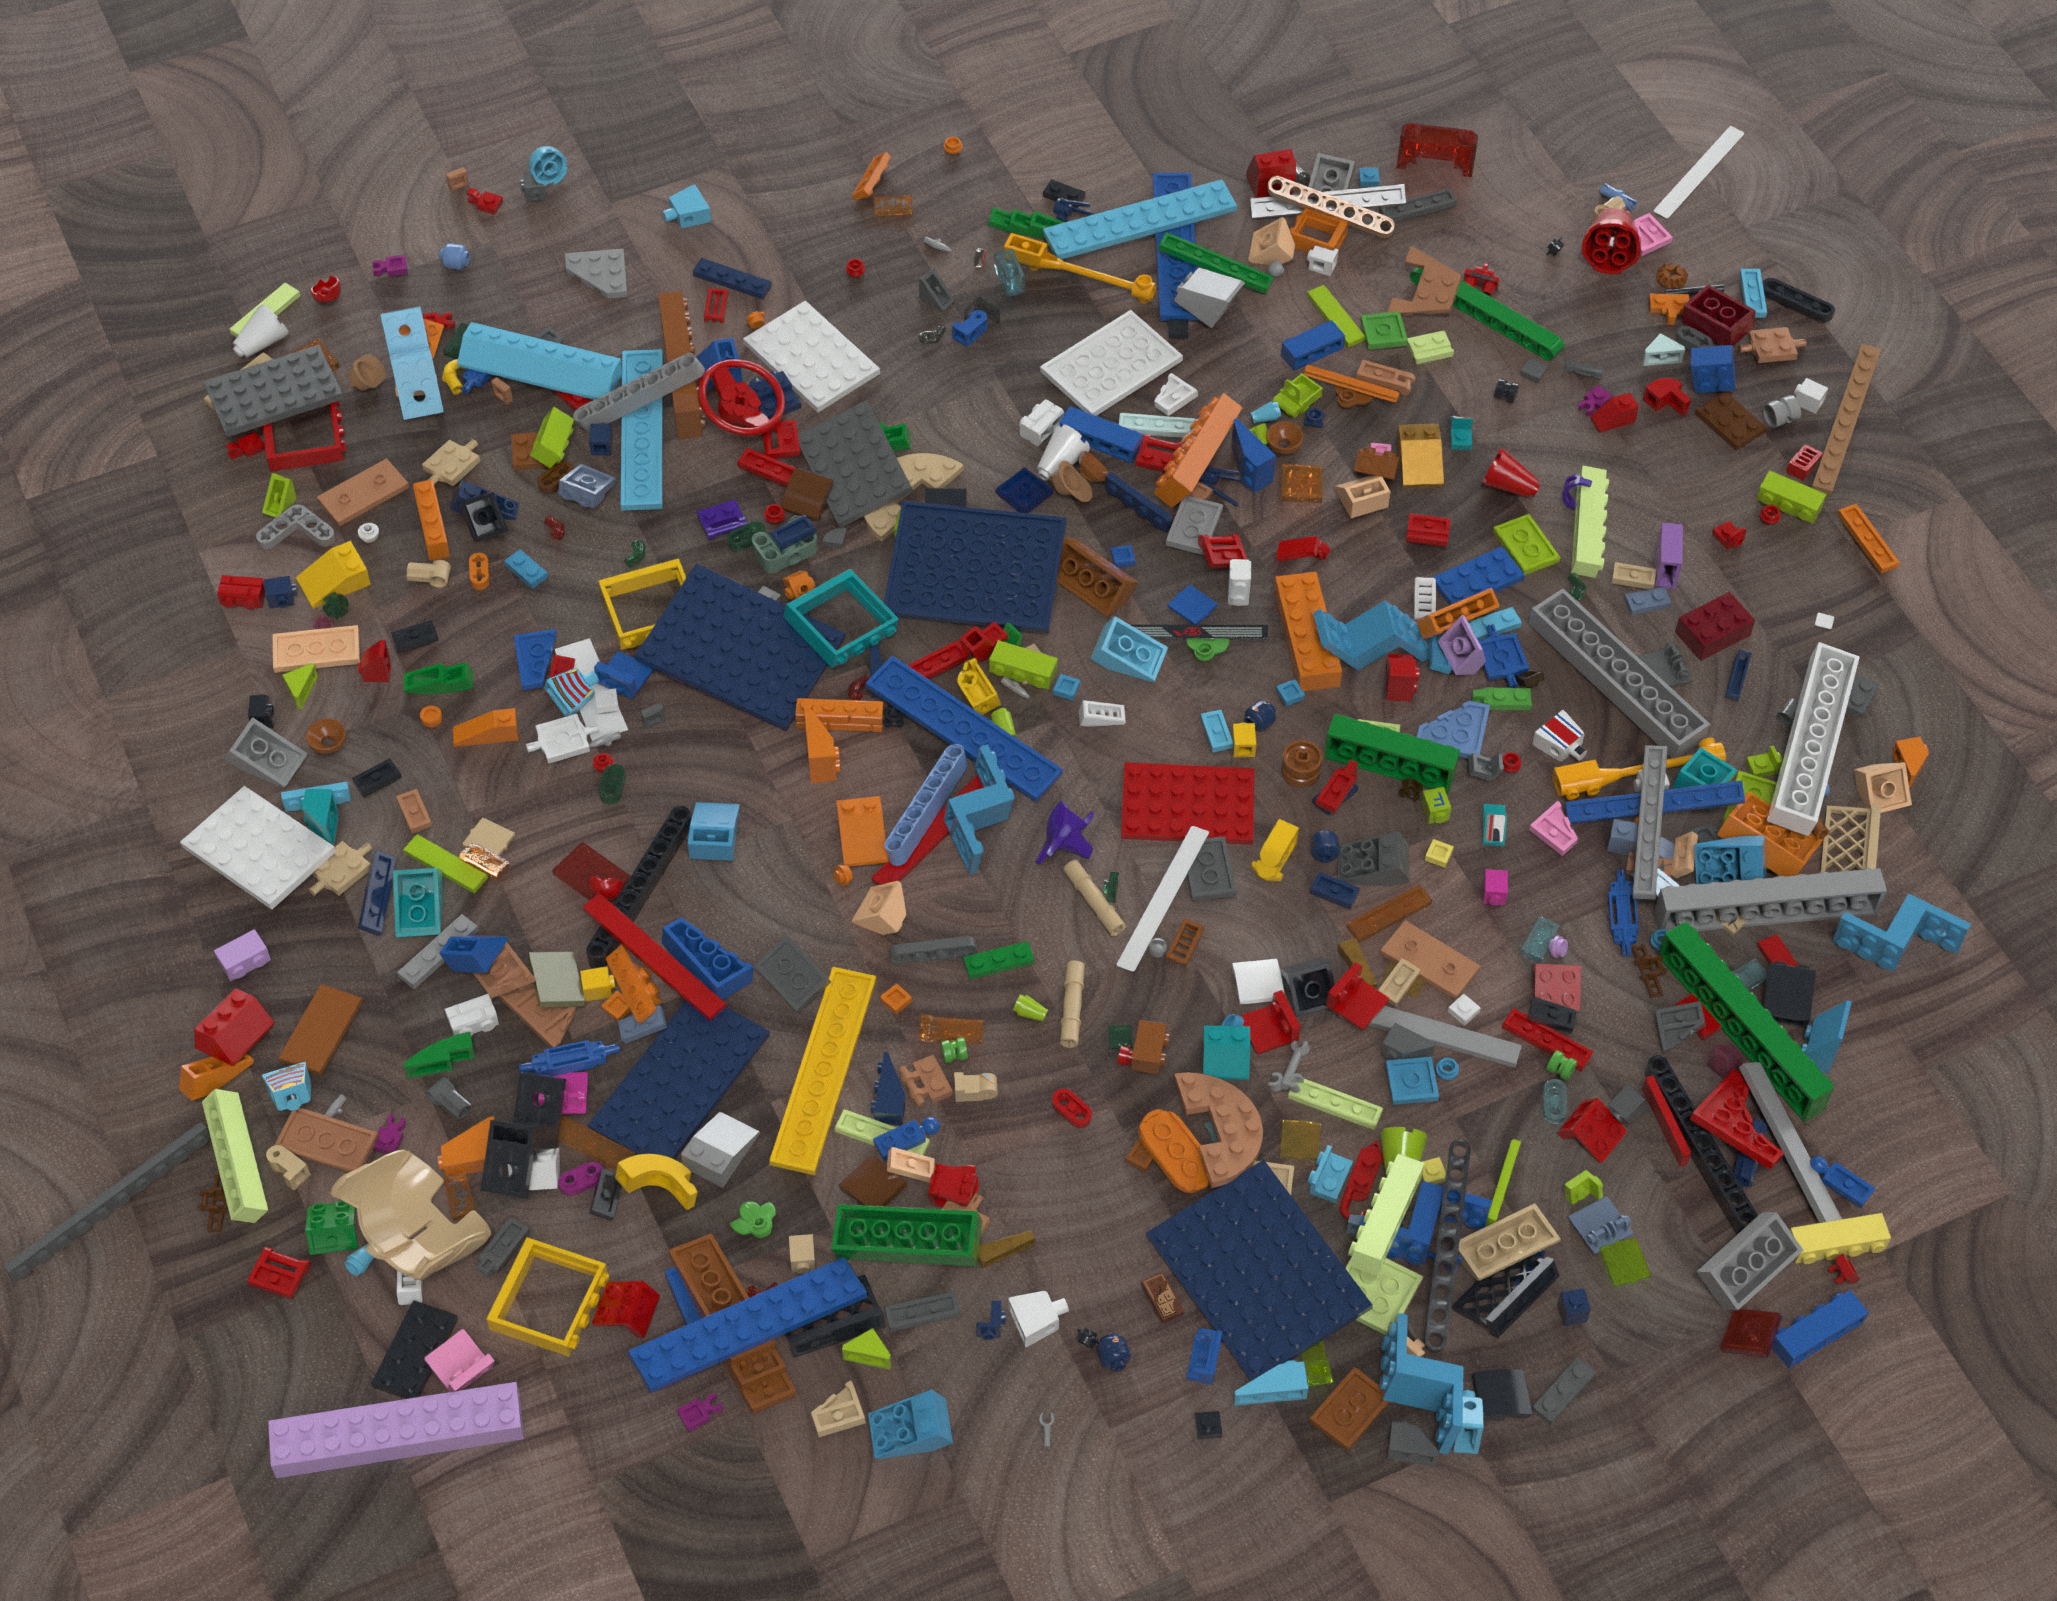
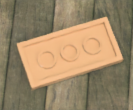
[273,625,360,673]

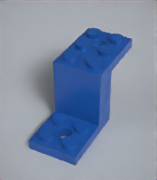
[1356,1181,1492,1266]

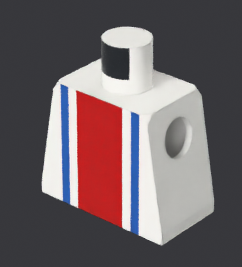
[1532,710,1587,761]

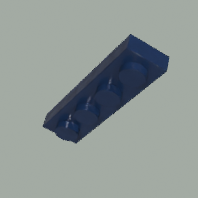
[693,258,772,300]
[1105,472,1172,533]
[358,850,396,936]

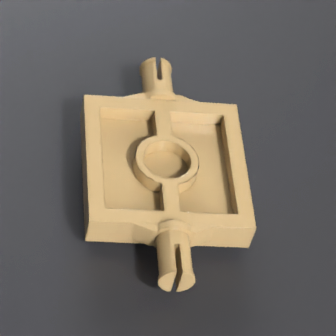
[422,439,481,486]
[309,841,373,896]

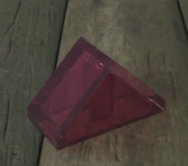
[1707,1043,1748,1080]

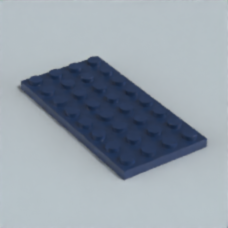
[588,1000,770,1160]

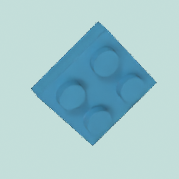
[1385,1057,1439,1105]

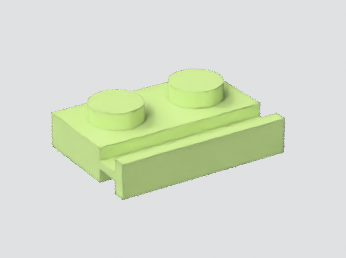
[1407,331,1454,364]

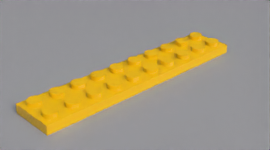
[769,967,877,1175]

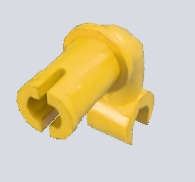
[442,359,466,394]

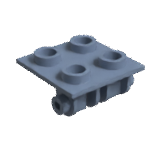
[1568,1196,1634,1255]

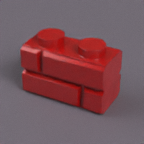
[217,575,266,609]

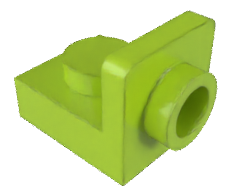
[1745,745,1782,777]
[1564,1170,1603,1205]

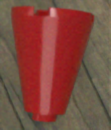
[1481,448,1540,498]

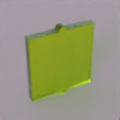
[1599,1238,1651,1287]

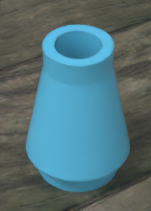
[1250,401,1281,424]
[344,1243,374,1276]

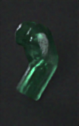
[624,540,646,568]
[1568,573,1587,600]

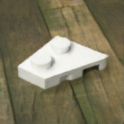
[1154,373,1198,416]

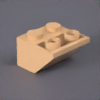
[1334,475,1391,518]

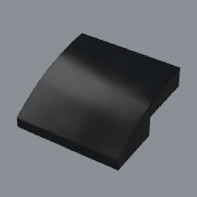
[1472,1369,1533,1421]

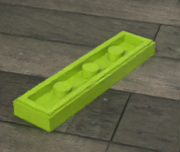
[1307,285,1365,348]
[403,834,488,894]
[1485,1139,1521,1227]

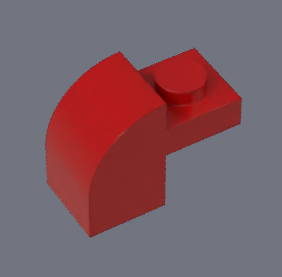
[1643,378,1691,416]
[959,621,1009,661]

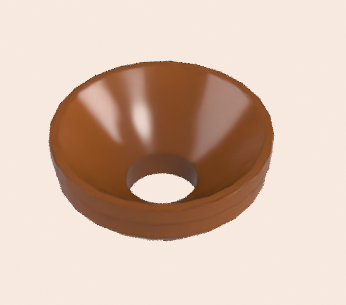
[1267,421,1304,454]
[1079,451,1109,483]
[306,718,346,754]

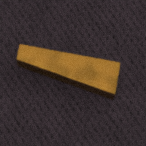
[1337,938,1377,988]
[978,1231,1035,1269]

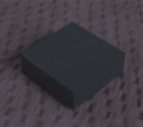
[1168,319,1188,339]

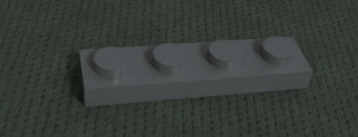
[1379,188,1458,225]

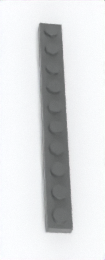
[3,1122,211,1283]

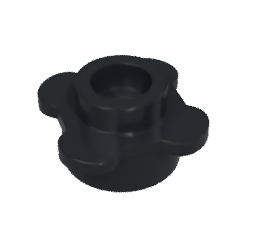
[1546,237,1565,256]
[883,707,905,727]
[1076,1328,1099,1349]

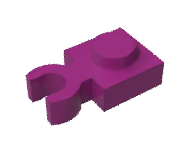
[372,255,408,277]
[1578,385,1613,417]
[373,1114,406,1154]
[676,1393,723,1433]

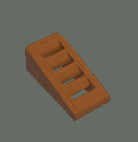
[1166,918,1205,966]

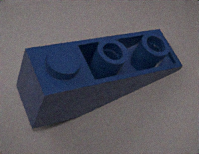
[450,480,520,520]
[870,1051,906,1126]

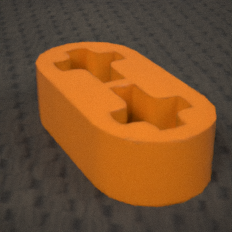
[469,553,490,590]

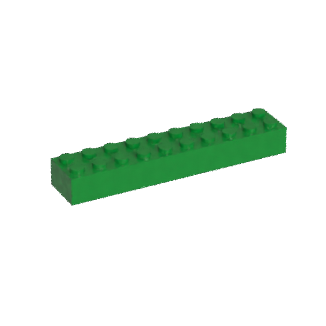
[1658,921,1835,1123]

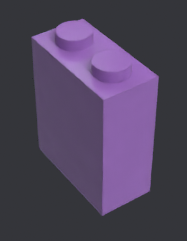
[1654,523,1683,590]

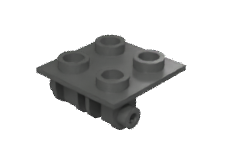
[1638,641,1693,686]

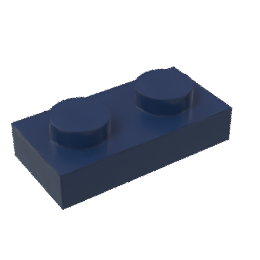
[1310,872,1360,910]

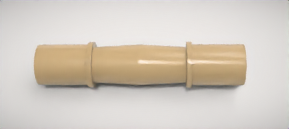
[1063,860,1126,936]
[1060,960,1085,1048]

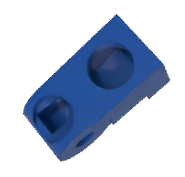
[952,310,987,347]

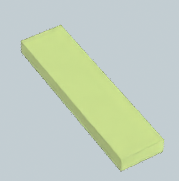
[230,283,300,337]
[1288,1078,1383,1130]
[835,1109,930,1156]

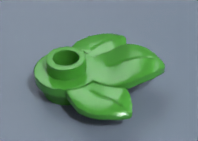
[1187,638,1229,661]
[730,1201,776,1238]

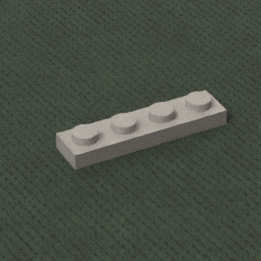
[397,914,479,989]

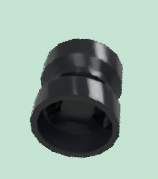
[1494,378,1520,403]

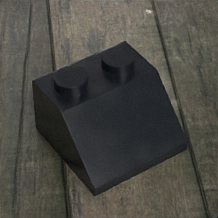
[1280,957,1335,1017]

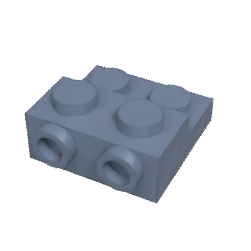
[558,464,616,508]

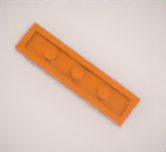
[1837,504,1900,574]

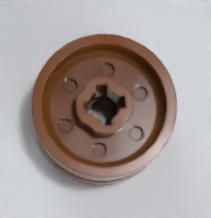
[1281,740,1323,788]

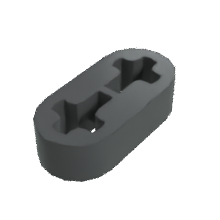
[1676,326,1713,350]

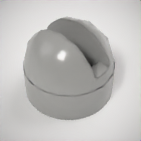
[1268,260,1285,277]
[1149,938,1167,957]

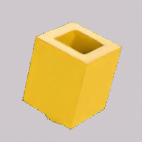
[1232,723,1256,757]
[580,967,615,1002]

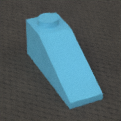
[1233,1360,1308,1406]

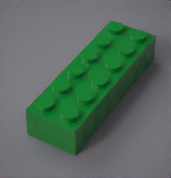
[1324,714,1461,795]
[831,1204,982,1267]

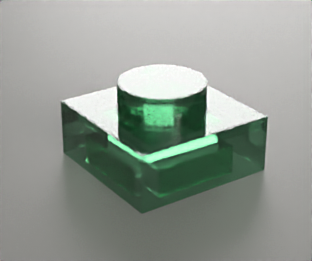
[1103,871,1119,903]

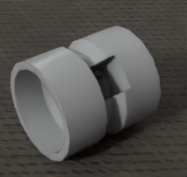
[1763,395,1801,428]

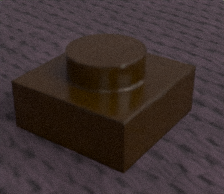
[1515,669,1545,688]

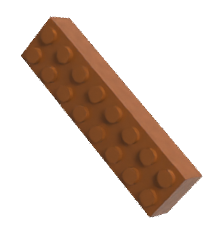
[658,291,705,440]

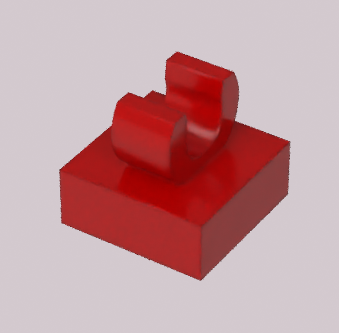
[1828,1254,1861,1285]

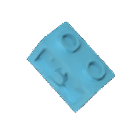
[1308,1145,1353,1204]

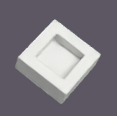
[595,688,619,713]
[1448,994,1481,1026]

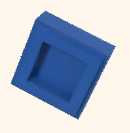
[1111,545,1136,568]

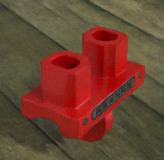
[1464,263,1500,297]

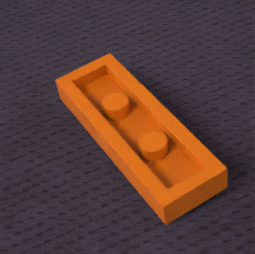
[852,152,891,201]

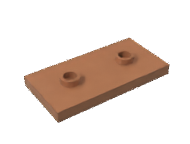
[317,458,409,527]
[1380,920,1481,1000]
[274,1108,379,1173]

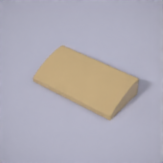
[1453,1203,1561,1281]

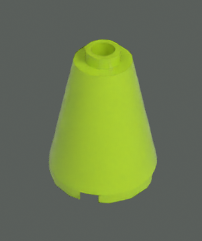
[1380,1127,1427,1178]

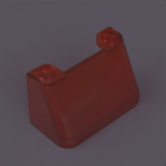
[1396,123,1478,177]

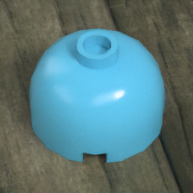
[528,146,567,186]

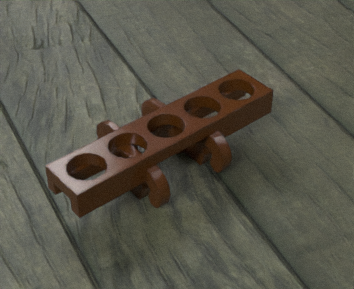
[1632,944,1668,998]
[197,1174,228,1233]

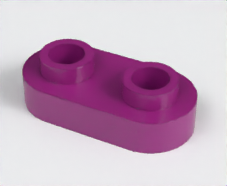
[558,1162,603,1196]

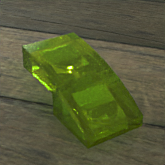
[1301,1341,1333,1387]

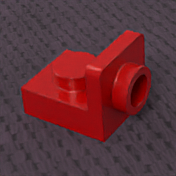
[1712,520,1747,550]

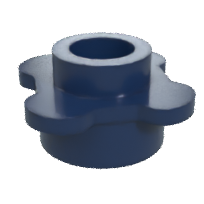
[1304,408,1325,428]

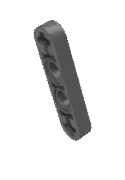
[889,936,977,964]

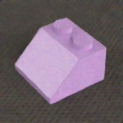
[1438,615,1486,675]

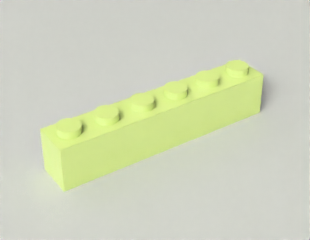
[1571,466,1609,578]
[202,1089,268,1223]
[1348,1154,1425,1276]

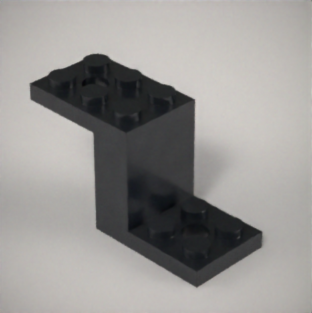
[480,1072,567,1198]

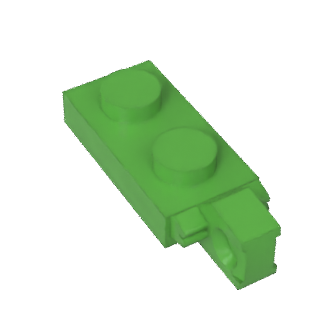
[1471,687,1532,710]

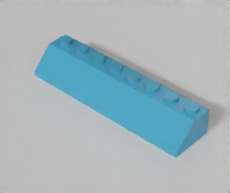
[457,322,622,400]

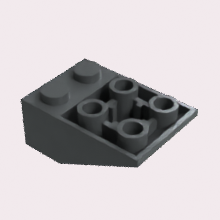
[1338,831,1410,886]

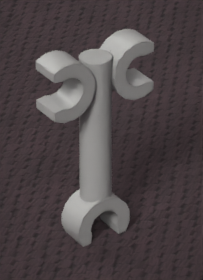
[1268,1041,1310,1093]

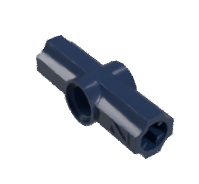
[1734,1118,1768,1188]

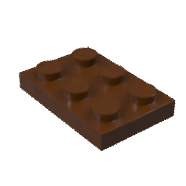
[1695,391,1767,451]

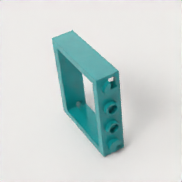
[783,569,899,668]

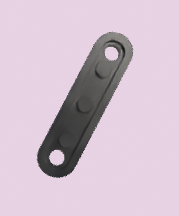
[1762,278,1835,322]

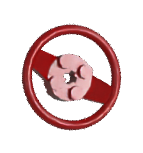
[698,359,785,436]

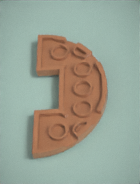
[1174,1072,1263,1188]

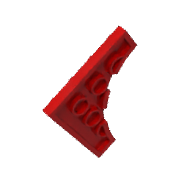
[1690,1069,1784,1170]

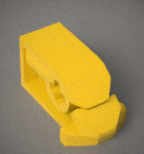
[957,658,1001,715]
[1251,819,1299,881]

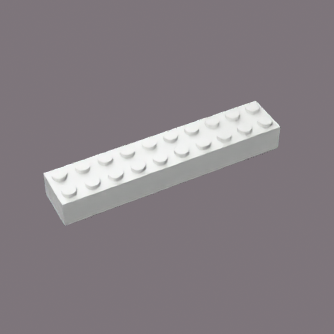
[1767,642,1859,836]

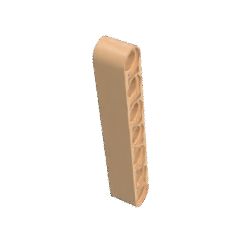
[1268,176,1395,238]

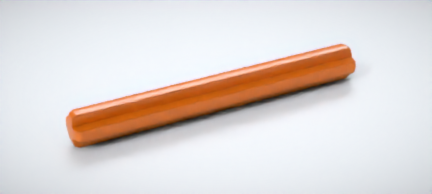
[1304,365,1399,403]

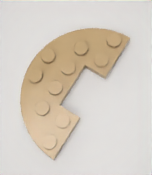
[864,453,964,542]

